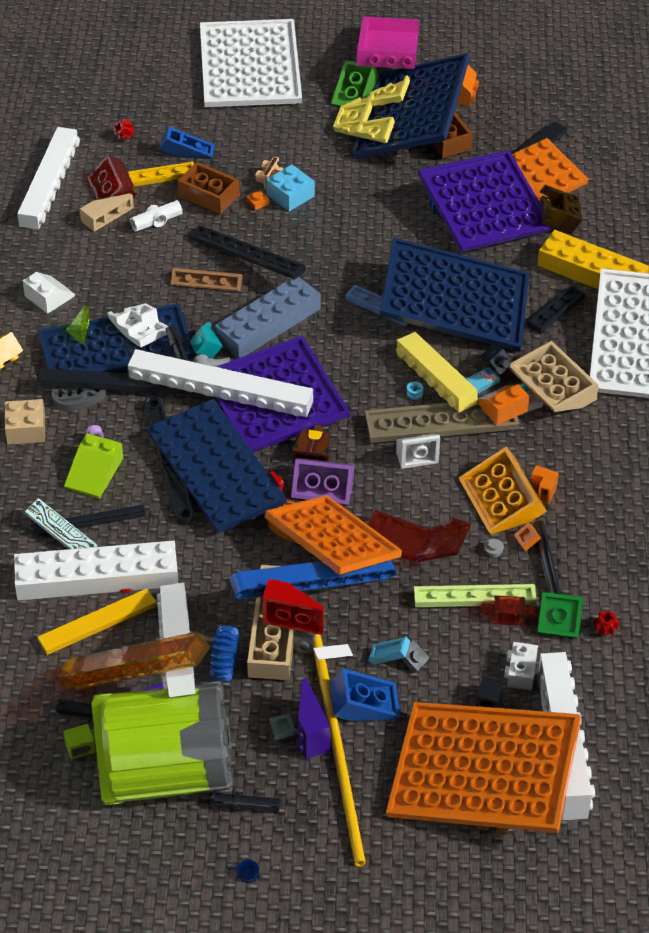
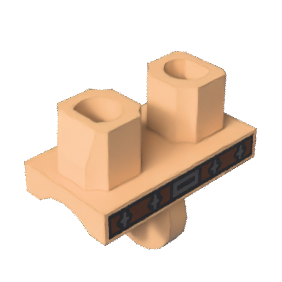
[255,157,283,189]

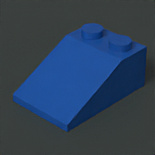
[330,668,401,721]

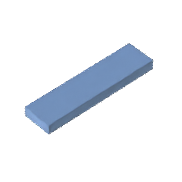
[345,285,409,326]

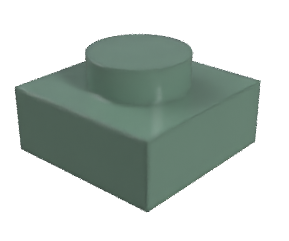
[269,714,295,740]

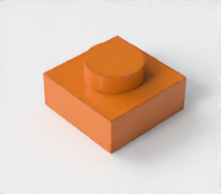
[246,190,270,211]
[514,522,541,551]

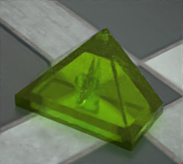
[66,305,90,344]

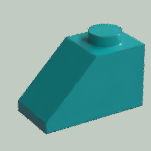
[190,322,223,358]

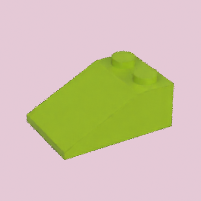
[64,433,123,499]

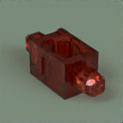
[480,595,538,626]

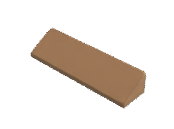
[170,268,243,292]

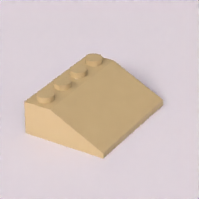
[508,341,598,412]

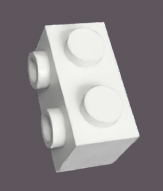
[504,642,538,691]

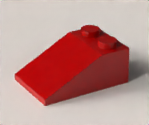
[262,579,324,635]

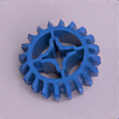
[210,625,240,682]

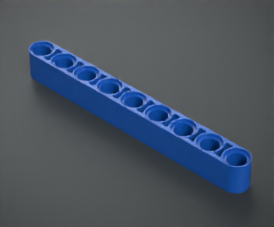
[229,560,397,599]

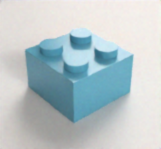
[266,165,315,211]

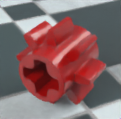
[114,119,134,140]
[593,611,620,636]

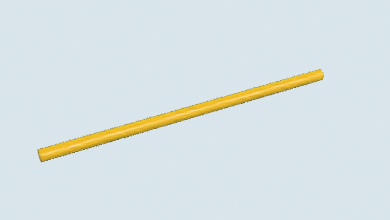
[313,634,366,866]

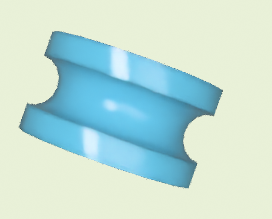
[407,382,423,400]

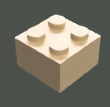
[5,399,45,445]

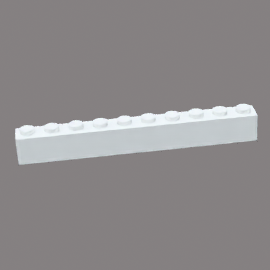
[128,349,313,417]
[157,583,196,697]

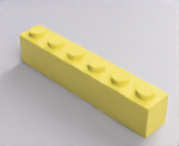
[396,332,478,412]

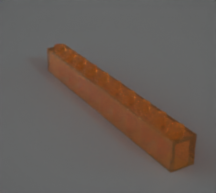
[55,631,210,691]

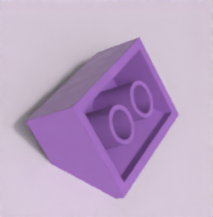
[291,458,355,505]

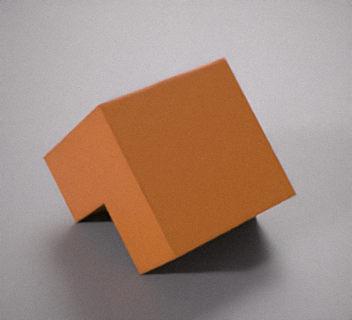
[531,465,559,505]

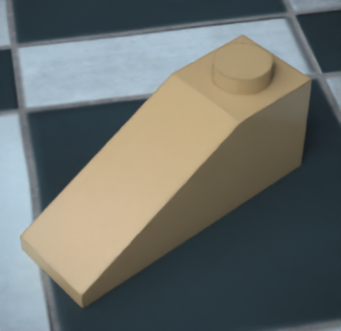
[80,194,134,232]

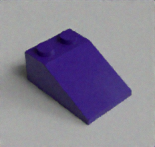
[296,678,331,759]

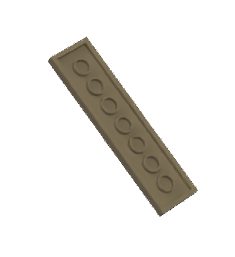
[365,403,519,443]

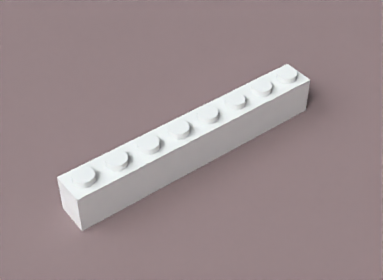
[18,127,80,230]

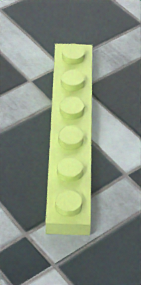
[414,584,537,607]

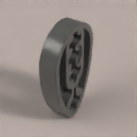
[52,386,106,411]

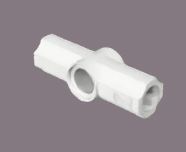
[130,200,183,232]

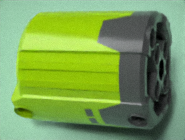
[91,681,234,805]

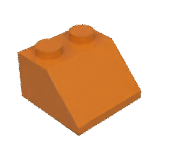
[457,65,479,106]
[478,384,529,426]

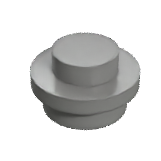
[484,539,504,557]

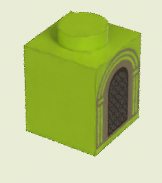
[63,724,96,760]

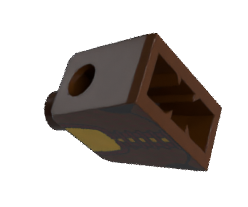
[293,425,329,463]

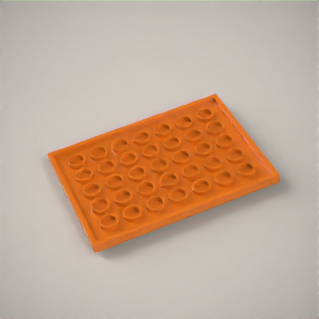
[386,702,581,833]

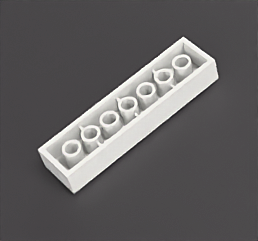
[14,541,178,600]
[537,652,595,820]

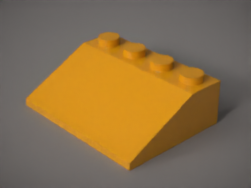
[459,446,547,534]

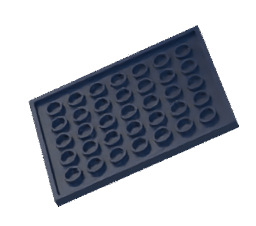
[352,53,470,159]
[379,237,529,352]

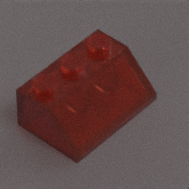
[87,154,138,200]

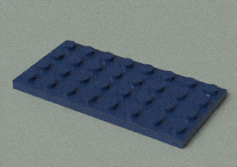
[38,303,196,373]
[146,399,287,534]

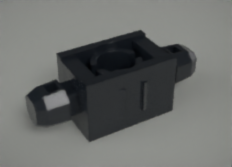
[479,345,513,374]

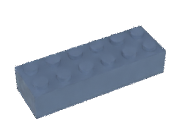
[215,277,321,359]

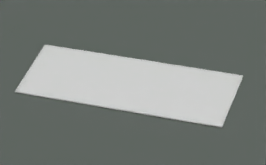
[313,644,353,660]

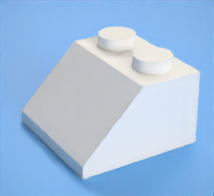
[23,272,75,314]
[396,434,440,469]

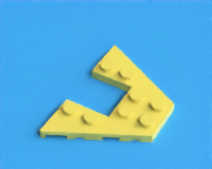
[333,75,410,143]

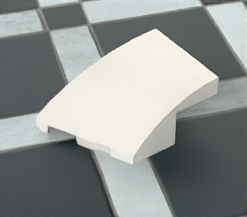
[107,303,168,347]

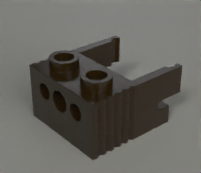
[539,184,582,234]

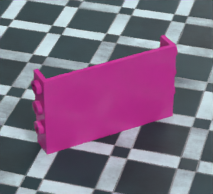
[356,17,419,69]

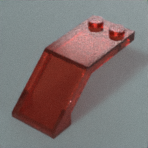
[368,510,471,563]

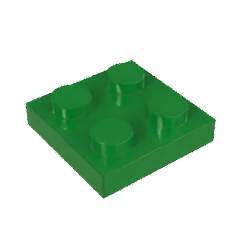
[537,592,583,638]

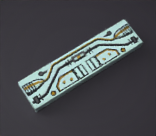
[25,498,97,549]

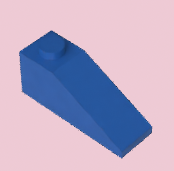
[159,126,215,159]

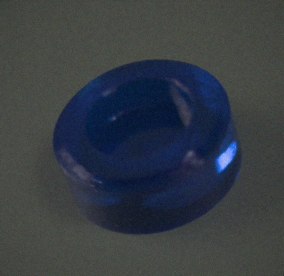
[237,860,260,883]

